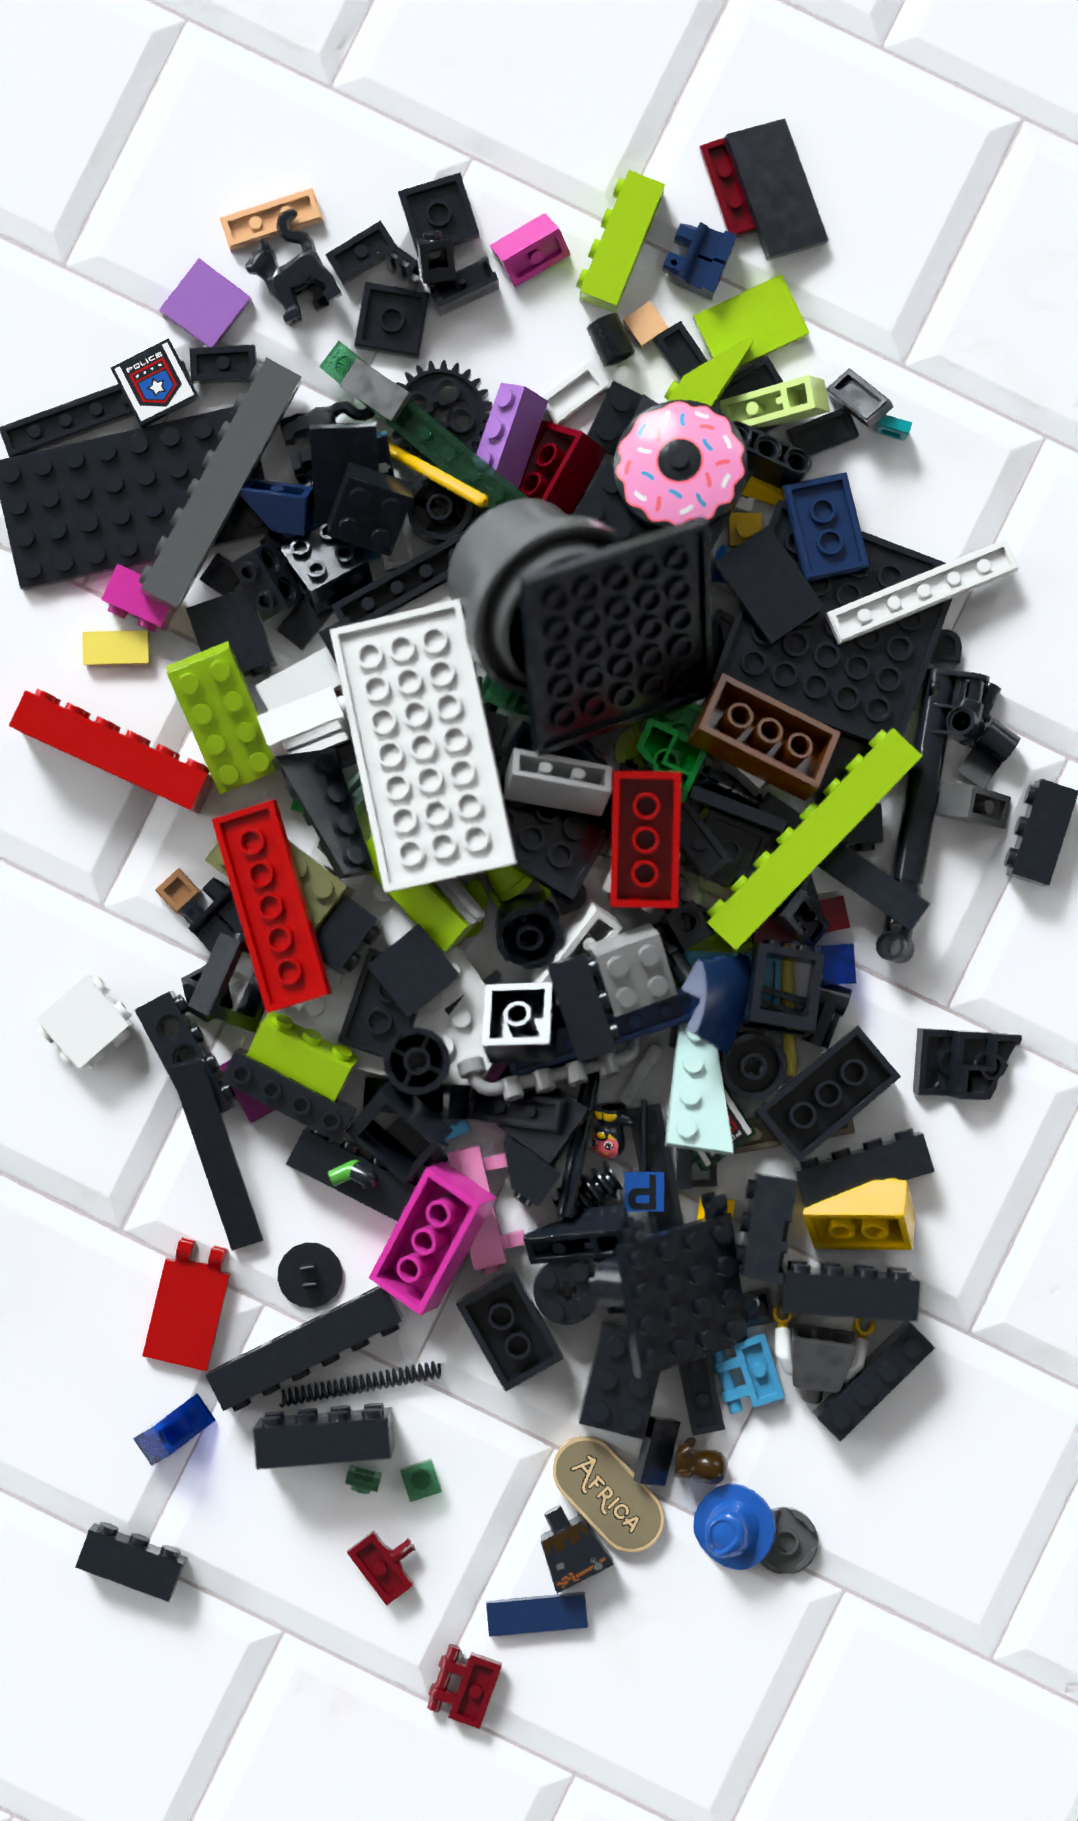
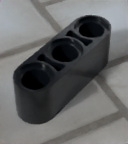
[732,421,812,489]

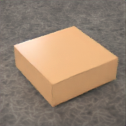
[623,301,668,348]

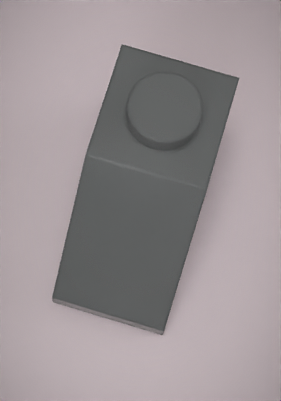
[935,782,1011,829]

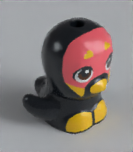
[592,1102,636,1159]

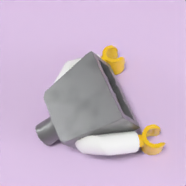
[773,1306,875,1404]

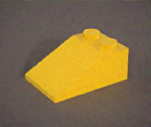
[803,1178,916,1250]

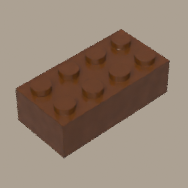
[687,673,841,801]

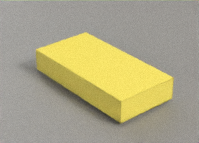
[82,630,150,666]

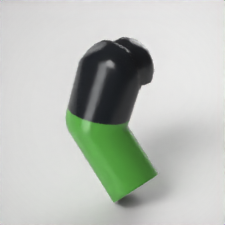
[328,1160,379,1190]

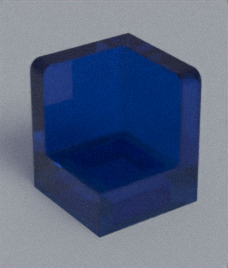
[817,943,857,985]

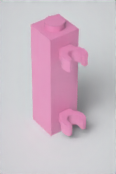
[447,1144,525,1274]

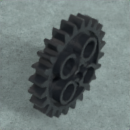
[387,360,493,468]

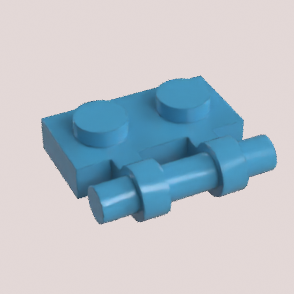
[712,1333,785,1414]

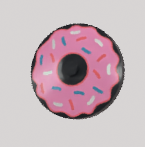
[614,400,748,530]

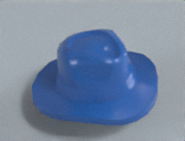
[693,1483,776,1570]

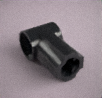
[801,979,852,1049]

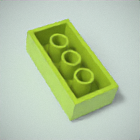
[166,641,277,795]

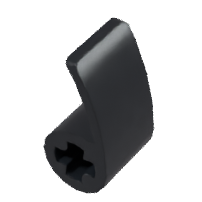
[958,719,1021,788]

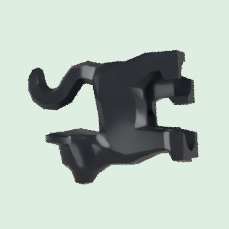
[245,209,342,327]
[279,401,377,481]

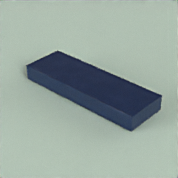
[486,1592,588,1637]

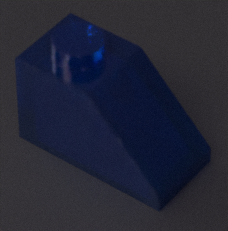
[133,1393,216,1466]

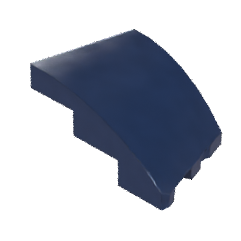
[682,953,750,1054]

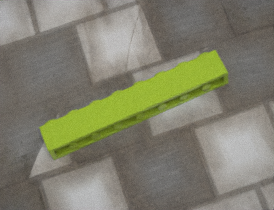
[706,728,922,950]

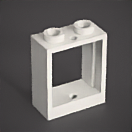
[257,687,352,757]

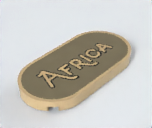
[552,1436,664,1552]

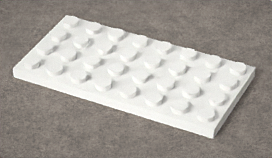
[330,599,517,893]

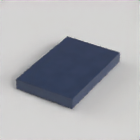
[781,472,870,582]

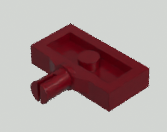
[347,1530,416,1606]

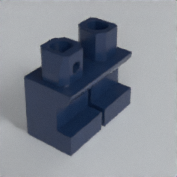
[662,222,737,301]

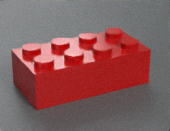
[610,770,681,908]

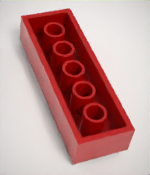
[8,688,214,814]

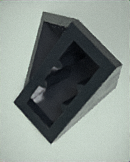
[771,873,831,947]

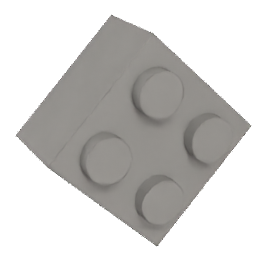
[587,923,677,1017]

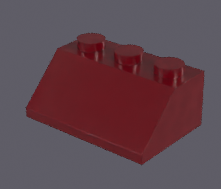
[495,420,607,516]

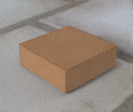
[155,868,202,914]

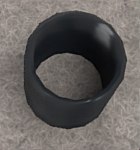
[586,313,635,367]

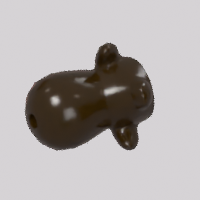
[674,1437,728,1485]

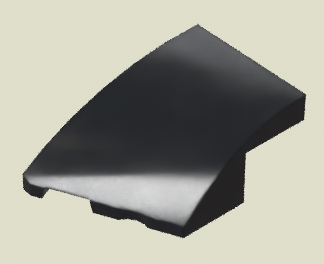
[913,1028,1022,1100]

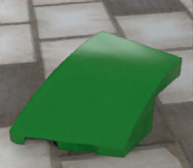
[636,703,707,804]

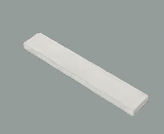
[825,539,1020,645]

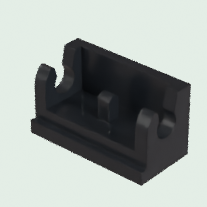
[426,256,499,316]

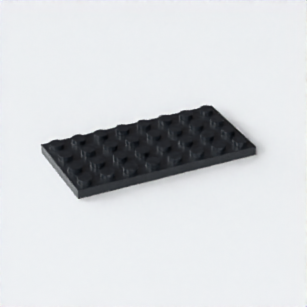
[0,407,278,591]

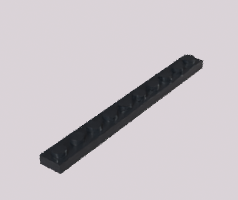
[627,1103,725,1436]

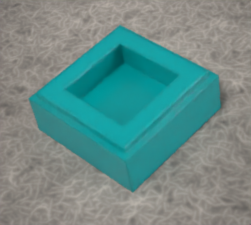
[874,414,913,441]

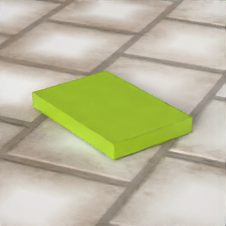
[692,274,810,368]

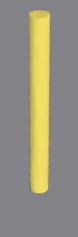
[781,943,797,1075]

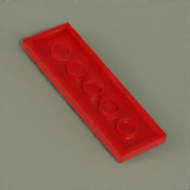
[211,799,332,1013]

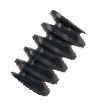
[550,1161,625,1219]

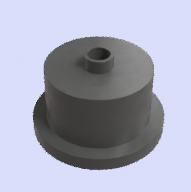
[447,498,625,695]

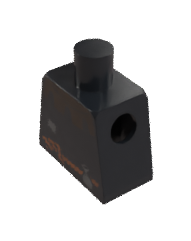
[540,1505,614,1594]

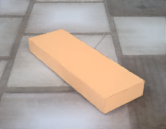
[220,187,324,252]

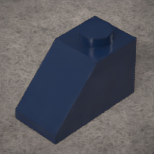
[241,478,314,538]

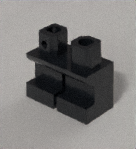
[180,877,243,953]

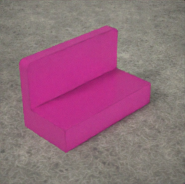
[490,213,571,287]

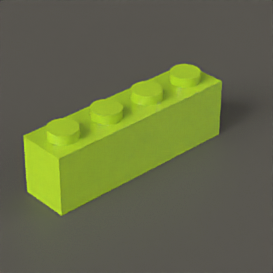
[576,170,665,313]
[366,836,476,952]

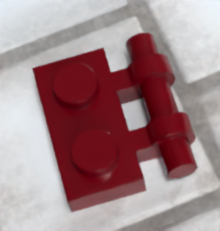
[427,1644,502,1729]

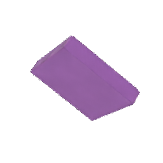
[159,258,252,347]

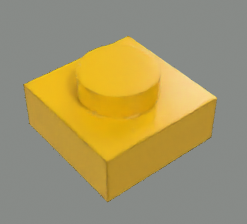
[728,513,762,547]

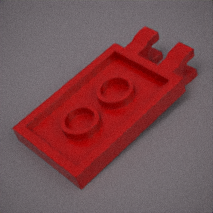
[142,1237,231,1371]

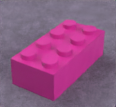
[368,1161,497,1316]

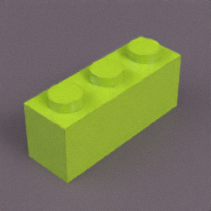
[246,1012,359,1102]

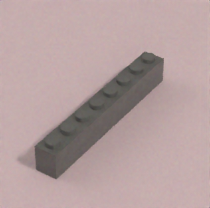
[138,357,302,613]

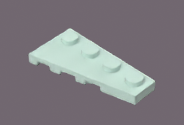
[665,1021,734,1156]

